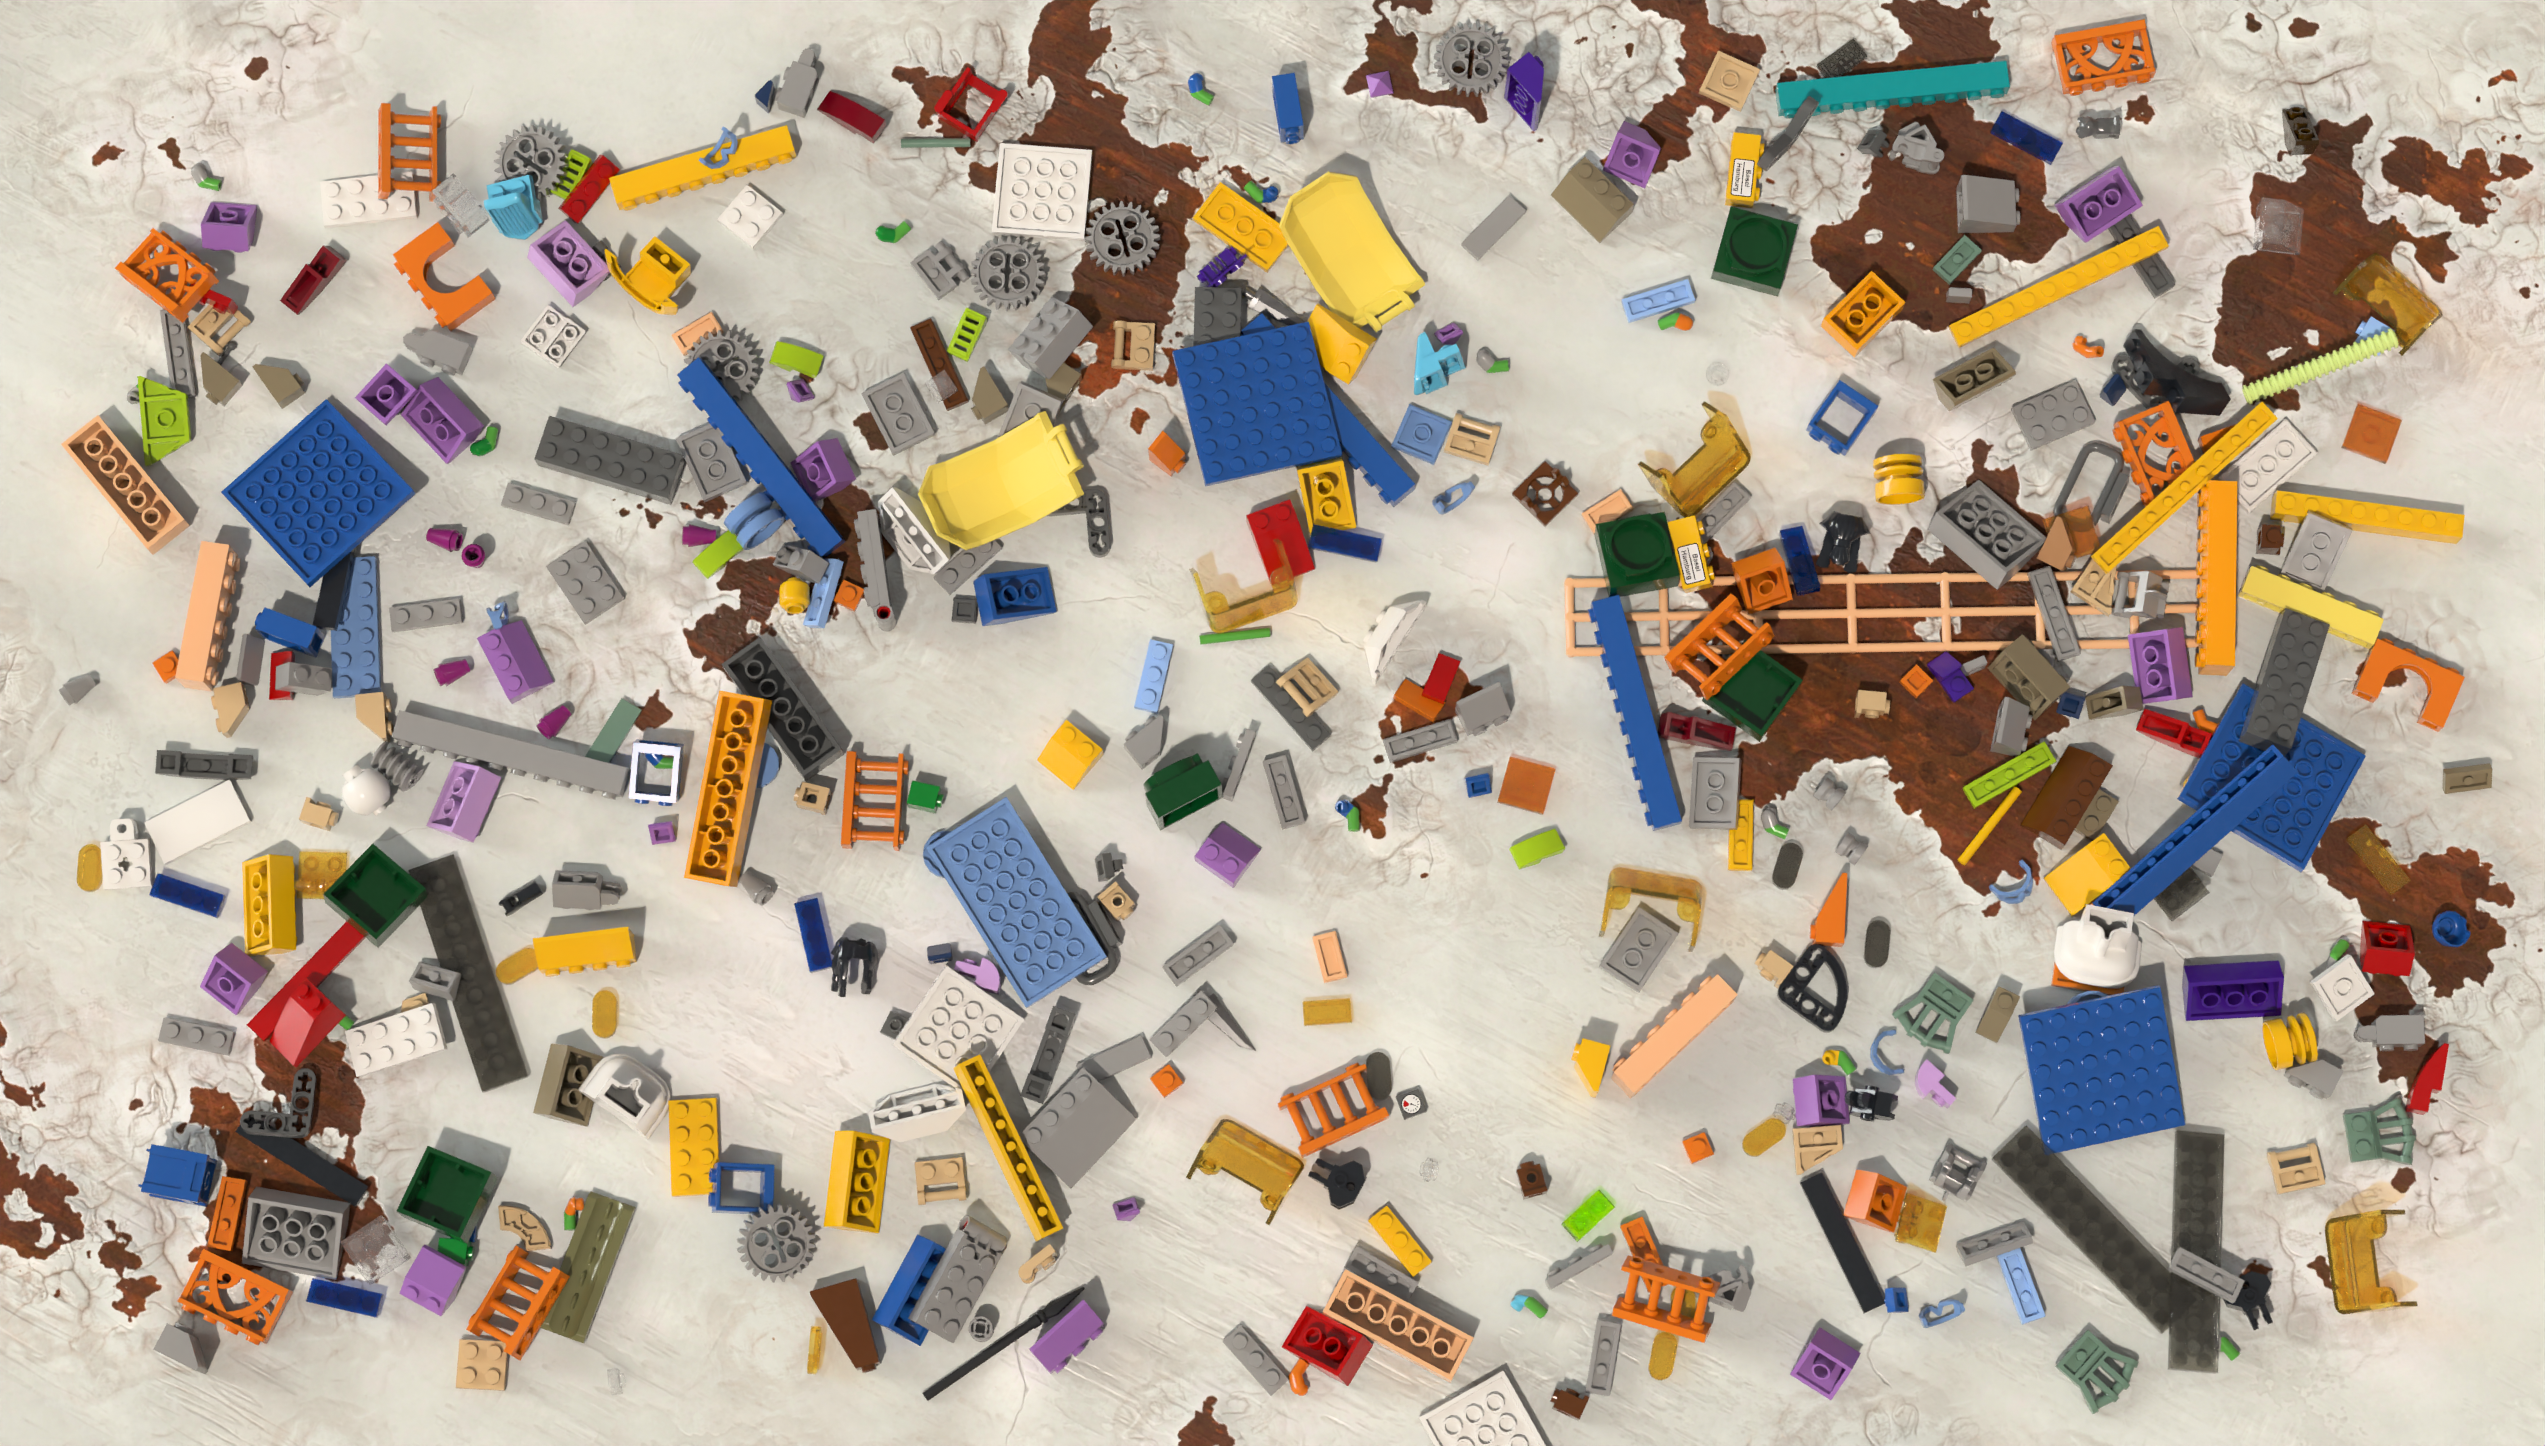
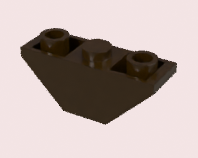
[2282,107,2319,155]

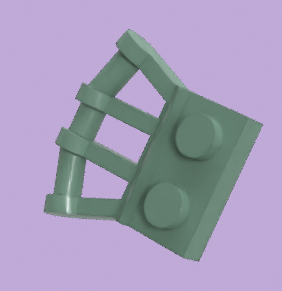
[1892,972,1974,1054]
[2343,1097,2416,1165]
[2055,1330,2139,1414]

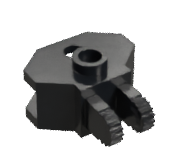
[1845,1085,1898,1122]
[1308,1158,1365,1210]
[2223,1271,2273,1330]

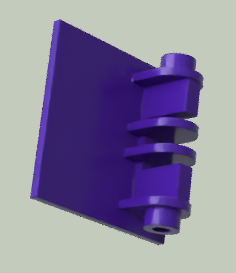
[1196,246,1247,287]

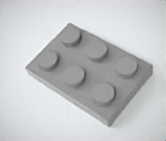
[861,373,935,456]
[2011,380,2095,451]
[998,381,1063,438]
[676,424,747,503]
[2279,510,2352,593]
[546,541,624,625]
[1689,757,1741,830]
[1599,907,1679,993]

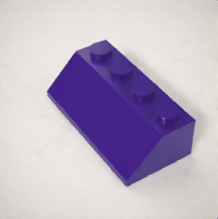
[1504,52,1544,132]
[2182,960,2284,1021]

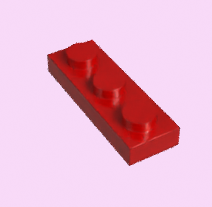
[558,154,620,224]

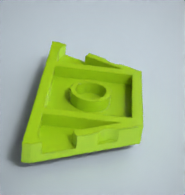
[137,376,191,466]

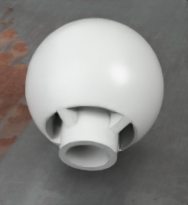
[342,764,390,816]

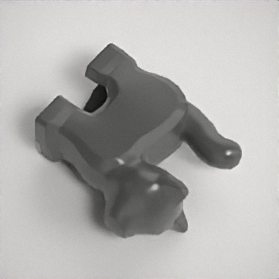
[2076,115,2120,139]

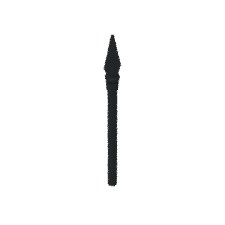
[922,1287,1085,1401]

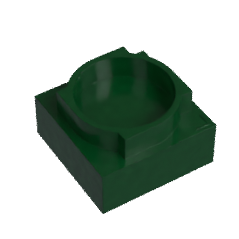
[1711,206,1798,297]
[1594,512,1680,597]
[1702,639,1803,742]
[1143,753,1223,831]
[323,844,427,948]
[397,1146,498,1244]

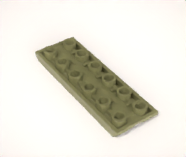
[540,1191,636,1344]

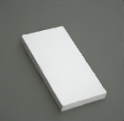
[2217,419,2318,514]
[144,779,251,865]

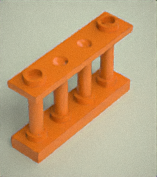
[378,103,441,202]
[1664,594,1774,700]
[841,751,909,851]
[1278,1063,1389,1158]
[466,1246,570,1361]
[1612,1255,1721,1343]

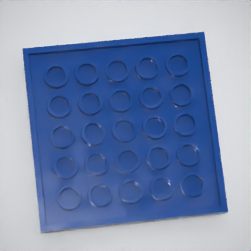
[1172,322,1342,486]
[221,399,416,587]
[2177,683,2366,872]
[2018,985,2185,1155]

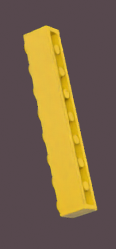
[609,125,796,211]
[2270,490,2465,544]
[953,1054,1063,1242]

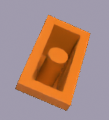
[1148,431,1186,477]

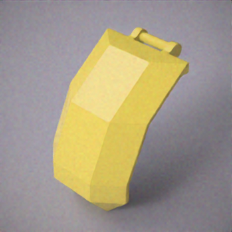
[1279,171,1425,333]
[918,411,1084,550]

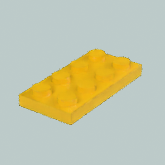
[1193,182,1288,273]
[668,1098,719,1197]

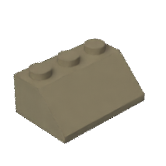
[1551,157,1634,243]
[1933,347,2016,411]
[1988,634,2070,720]
[533,1044,604,1127]

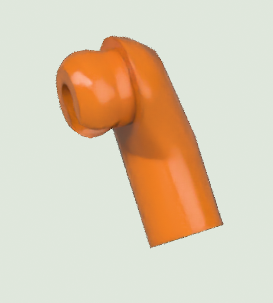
[2192,709,2219,734]
[1288,1358,1309,1396]

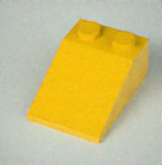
[1307,303,1377,384]
[1296,457,1357,537]
[2043,833,2131,916]

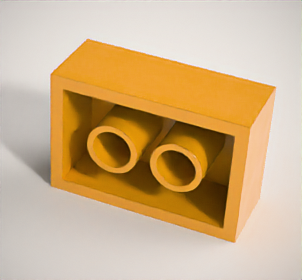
[1821,271,1905,358]

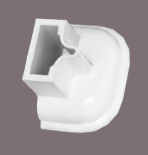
[2054,904,2142,989]
[578,1054,671,1139]

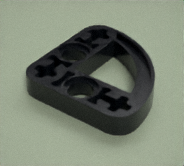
[1777,944,1847,1033]

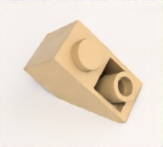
[211,682,250,738]
[355,692,393,743]

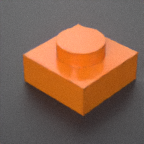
[833,580,864,612]
[152,651,179,684]
[1899,664,1933,698]
[1150,1064,1183,1098]
[1682,1132,1714,1164]

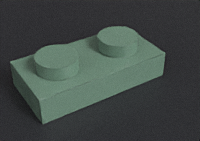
[1933,235,1982,285]

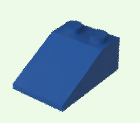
[973,567,1057,626]

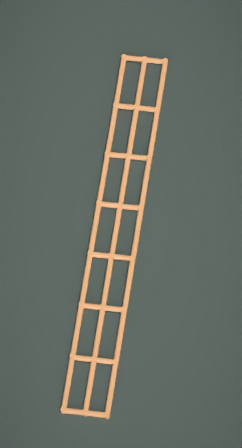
[1564,569,2200,657]

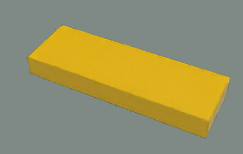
[1728,799,1753,871]

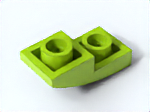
[769,341,823,378]
[692,530,744,579]
[1509,829,1565,870]

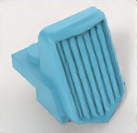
[484,175,543,240]
[1414,332,1466,395]

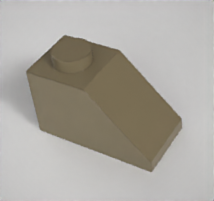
[200,352,243,407]
[1045,362,1082,414]
[252,364,305,409]
[971,366,1009,424]
[2085,686,2144,720]
[1975,986,2020,1043]

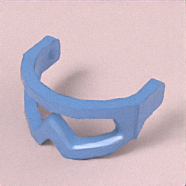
[698,126,738,169]
[1432,481,1475,515]
[486,601,509,630]
[1989,860,2033,904]
[1870,1030,1904,1075]
[1918,1299,1965,1328]

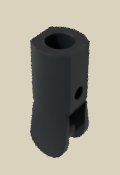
[499,881,543,916]

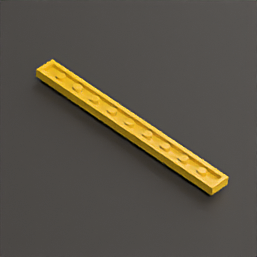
[1948,226,2169,348]
[2091,402,2278,574]

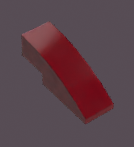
[817,91,887,144]
[280,245,347,315]
[1657,712,1736,751]

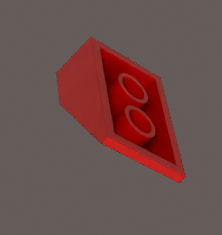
[1246,499,1315,586]
[269,978,346,1067]
[1282,1306,1373,1386]

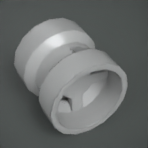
[1813,778,1846,811]
[1835,833,1868,865]
[969,1316,994,1342]

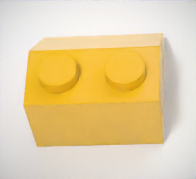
[1037,720,1104,790]
[1571,1038,1610,1098]

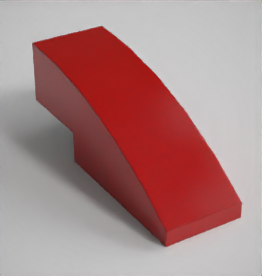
[2136,709,2213,758]
[2405,1043,2449,1115]

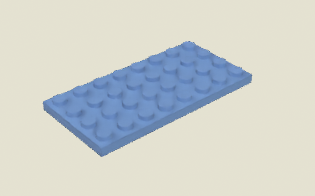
[926,797,1107,1008]

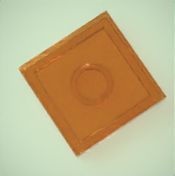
[2341,404,2402,464]
[2043,506,2101,559]
[1497,757,1555,815]

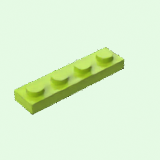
[1962,741,2057,809]

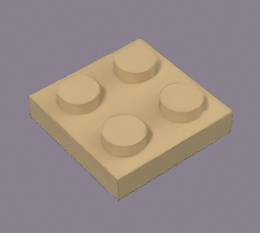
[1699,51,1760,112]
[456,1339,508,1391]

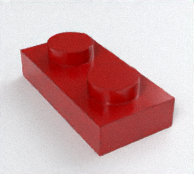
[189,283,238,315]

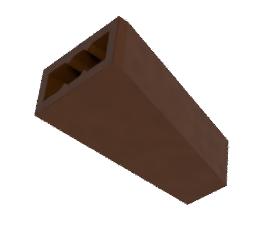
[810,1278,881,1373]

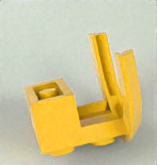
[604,236,691,315]

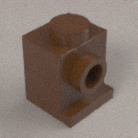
[2256,524,2284,555]
[1516,1161,1548,1200]
[1550,1388,1589,1421]

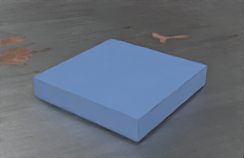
[1391,404,1452,465]

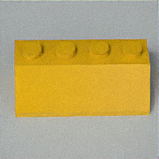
[242,854,297,956]
[533,927,637,977]
[824,1131,890,1233]

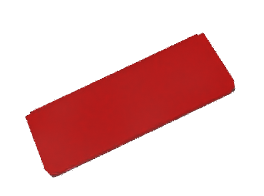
[269,651,295,700]

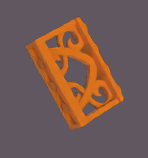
[2051,19,2156,96]
[115,228,219,323]
[2112,401,2205,507]
[177,1249,293,1346]

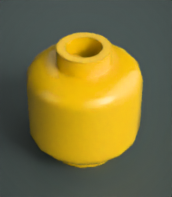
[779,577,810,614]

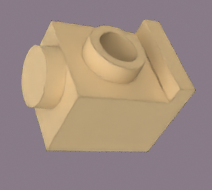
[1854,690,1890,718]
[794,782,832,815]
[299,797,339,831]
[1098,881,1135,921]
[1754,949,1794,989]

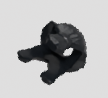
[1816,511,1870,573]
[831,937,878,997]

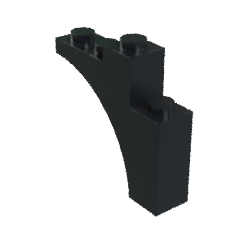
[2123,329,2231,416]

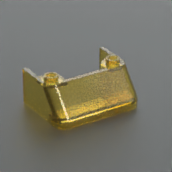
[2333,253,2443,356]
[1638,401,1751,518]
[1189,538,1298,633]
[1599,867,1702,952]
[1186,1119,1304,1225]
[2325,1210,2418,1314]

